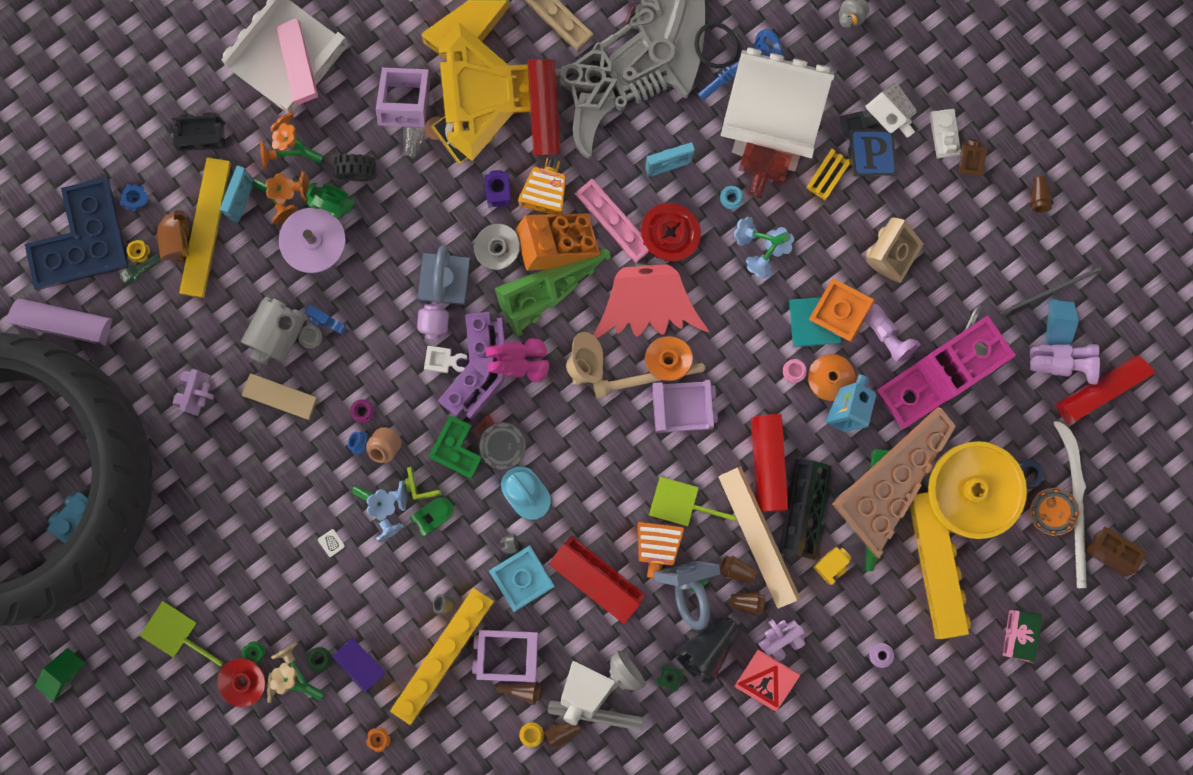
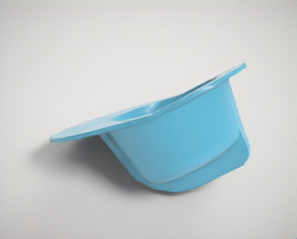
[501,466,551,520]

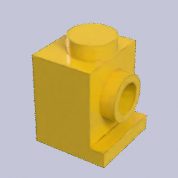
[813,547,852,585]

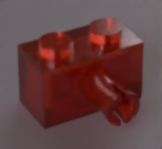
[738,142,792,198]

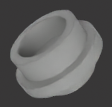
[298,325,322,349]

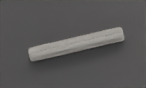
[548,700,643,730]

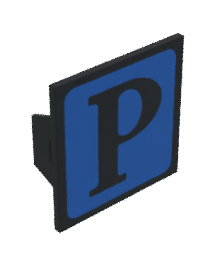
[848,130,898,176]

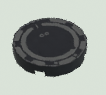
[478,422,526,470]

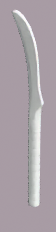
[1054,422,1087,588]

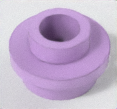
[869,643,894,668]

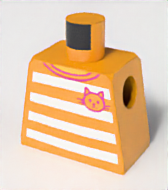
[518,158,566,214]

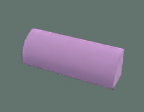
[6,299,112,346]

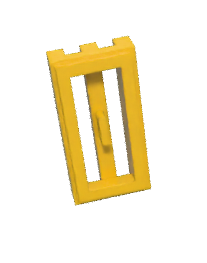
[806,149,849,200]

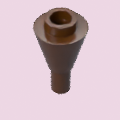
[497,681,542,705]

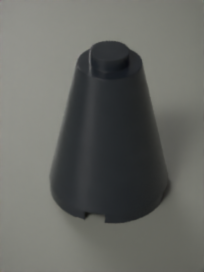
[674,617,739,686]

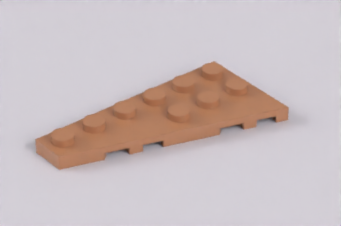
[832,407,956,558]

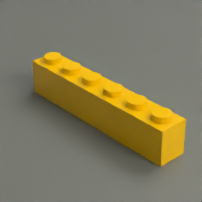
[910,492,971,639]
[390,588,495,725]

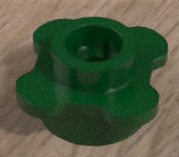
[656,664,684,692]

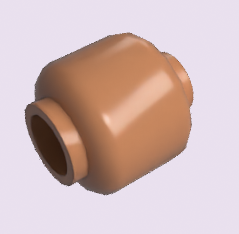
[366,427,402,463]

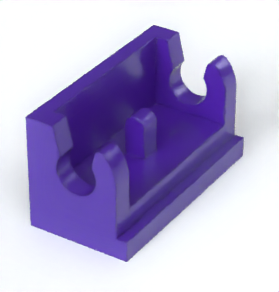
[332,637,386,693]

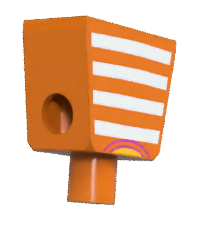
[637,522,684,578]

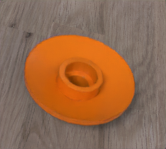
[645,336,693,381]
[808,354,855,401]

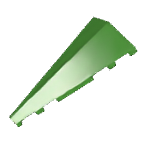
[495,248,611,337]

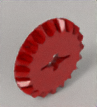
[640,203,701,262]

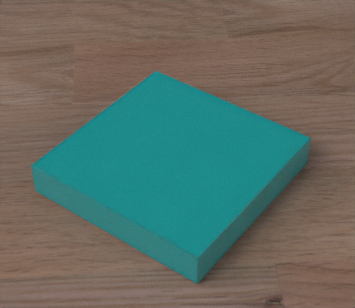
[789,297,841,347]

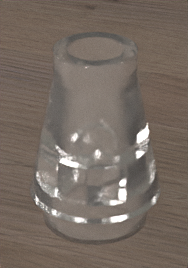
[402,127,426,158]

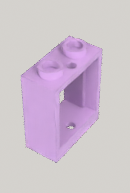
[376,67,430,127]
[472,630,538,682]

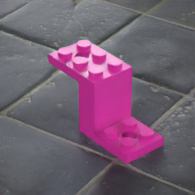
[876,315,1016,430]

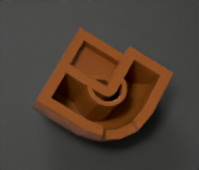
[157,210,191,264]

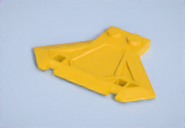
[438,22,531,161]

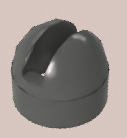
[500,534,519,554]
[433,594,454,614]

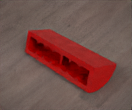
[527,59,561,156]
[1054,356,1155,424]
[751,414,788,512]
[549,535,646,624]

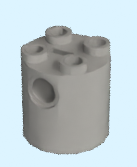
[241,297,306,366]

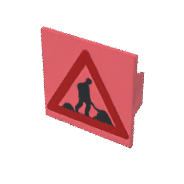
[734,650,801,711]

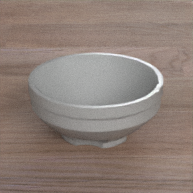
[609,650,646,691]

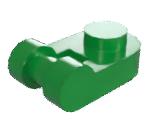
[409,498,454,537]

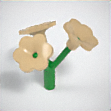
[267,642,324,703]

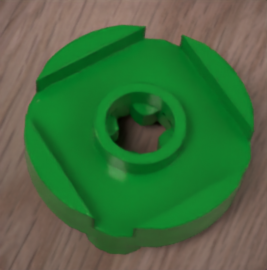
[306,183,354,218]

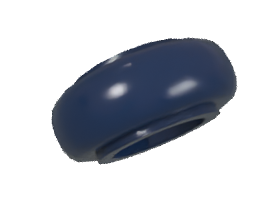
[1019,460,1044,489]

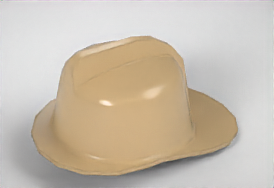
[566,332,603,385]

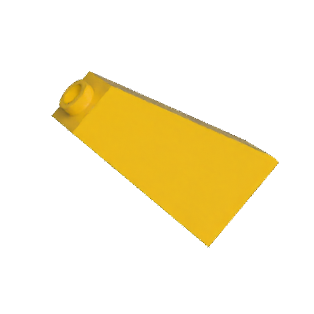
[421,0,510,61]

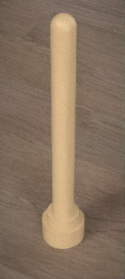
[593,363,705,399]

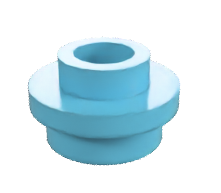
[720,186,744,209]

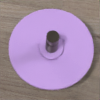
[279,208,346,273]

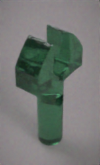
[120,254,162,285]

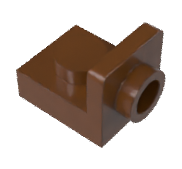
[957,139,988,176]

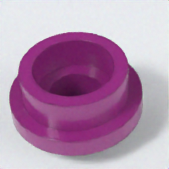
[350,399,374,423]

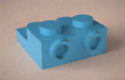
[47,491,88,543]

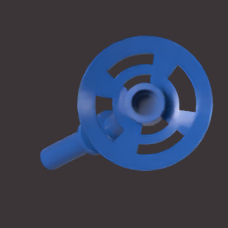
[698,29,783,100]

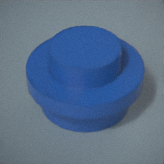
[348,431,369,455]

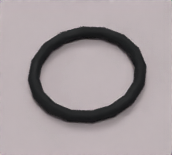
[694,22,739,69]

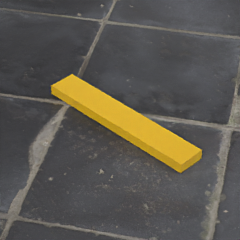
[179,158,231,298]

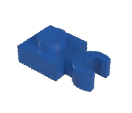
[304,305,347,335]

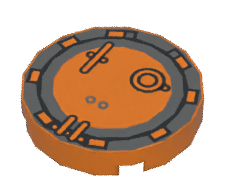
[1030,488,1080,536]

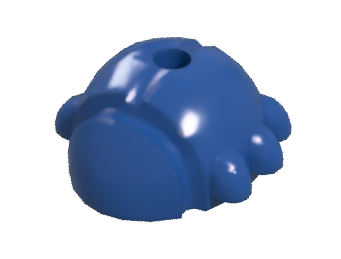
[120,184,148,211]

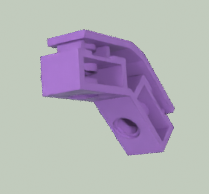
[438,312,506,421]

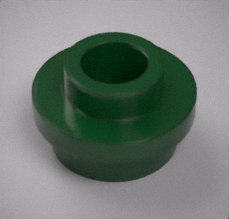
[307,647,332,672]

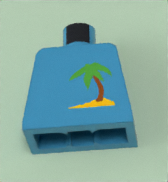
[825,374,876,432]

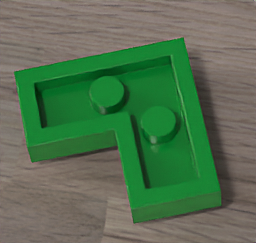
[428,415,482,479]

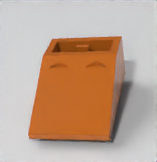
[515,214,600,271]

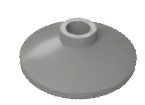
[474,224,520,270]

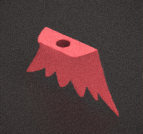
[593,264,709,338]

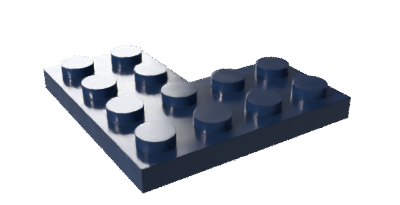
[24,177,129,290]

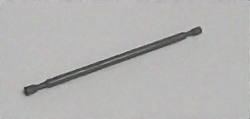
[999,267,1102,316]

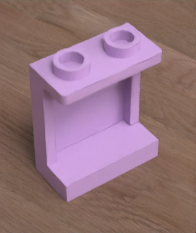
[652,380,718,433]

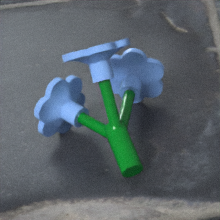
[734,217,794,279]
[352,481,407,542]

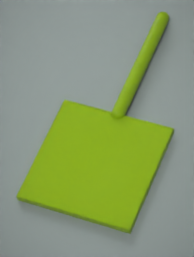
[649,477,737,526]
[140,601,224,666]

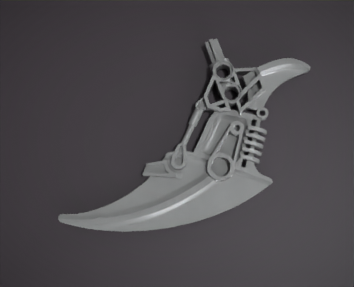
[556,0,705,159]

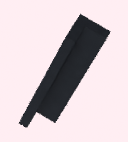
[779,459,832,560]

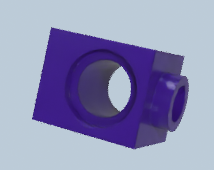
[484,170,512,208]

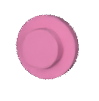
[783,359,807,383]

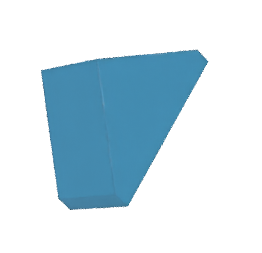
[1046,299,1079,346]

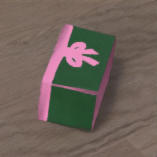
[1003,610,1042,663]

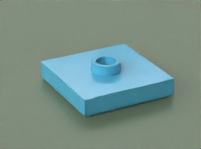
[645,142,695,177]
[220,166,254,223]
[489,546,555,612]

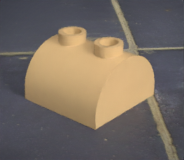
[866,218,924,283]

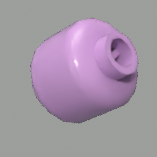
[417,304,449,339]

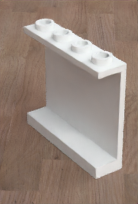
[222,0,348,113]
[721,48,834,158]

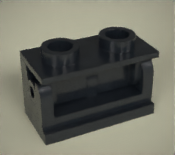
[172,112,225,151]

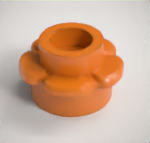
[366,727,390,752]

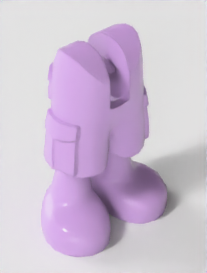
[864,304,921,363]
[1030,344,1100,384]

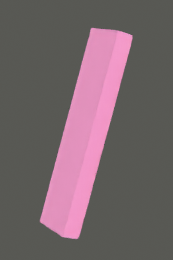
[276,18,318,105]
[575,179,649,264]

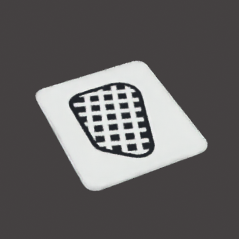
[318,529,345,557]

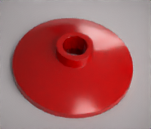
[217,658,266,707]

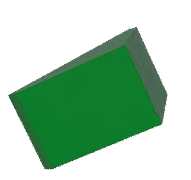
[35,648,86,702]

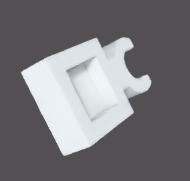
[424,346,468,374]

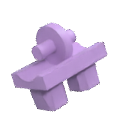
[173,369,214,416]
[758,619,805,661]

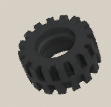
[334,154,376,181]

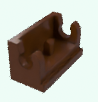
[1085,526,1147,577]

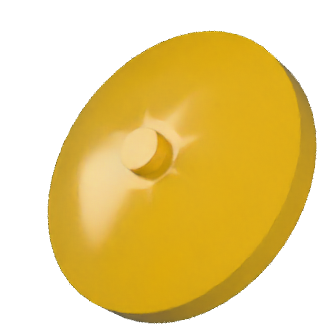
[928,442,1027,539]

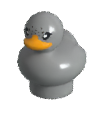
[839,0,869,28]

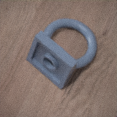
[418,245,470,305]
[653,561,721,630]

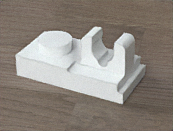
[929,109,961,159]

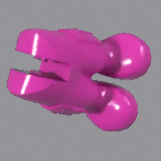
[486,338,549,382]

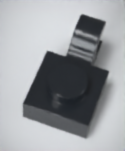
[839,111,881,141]

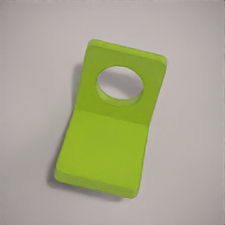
[405,467,442,501]

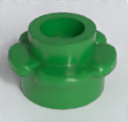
[242,641,266,665]

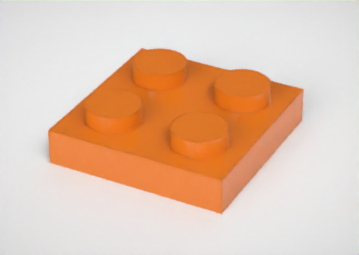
[809,278,875,343]

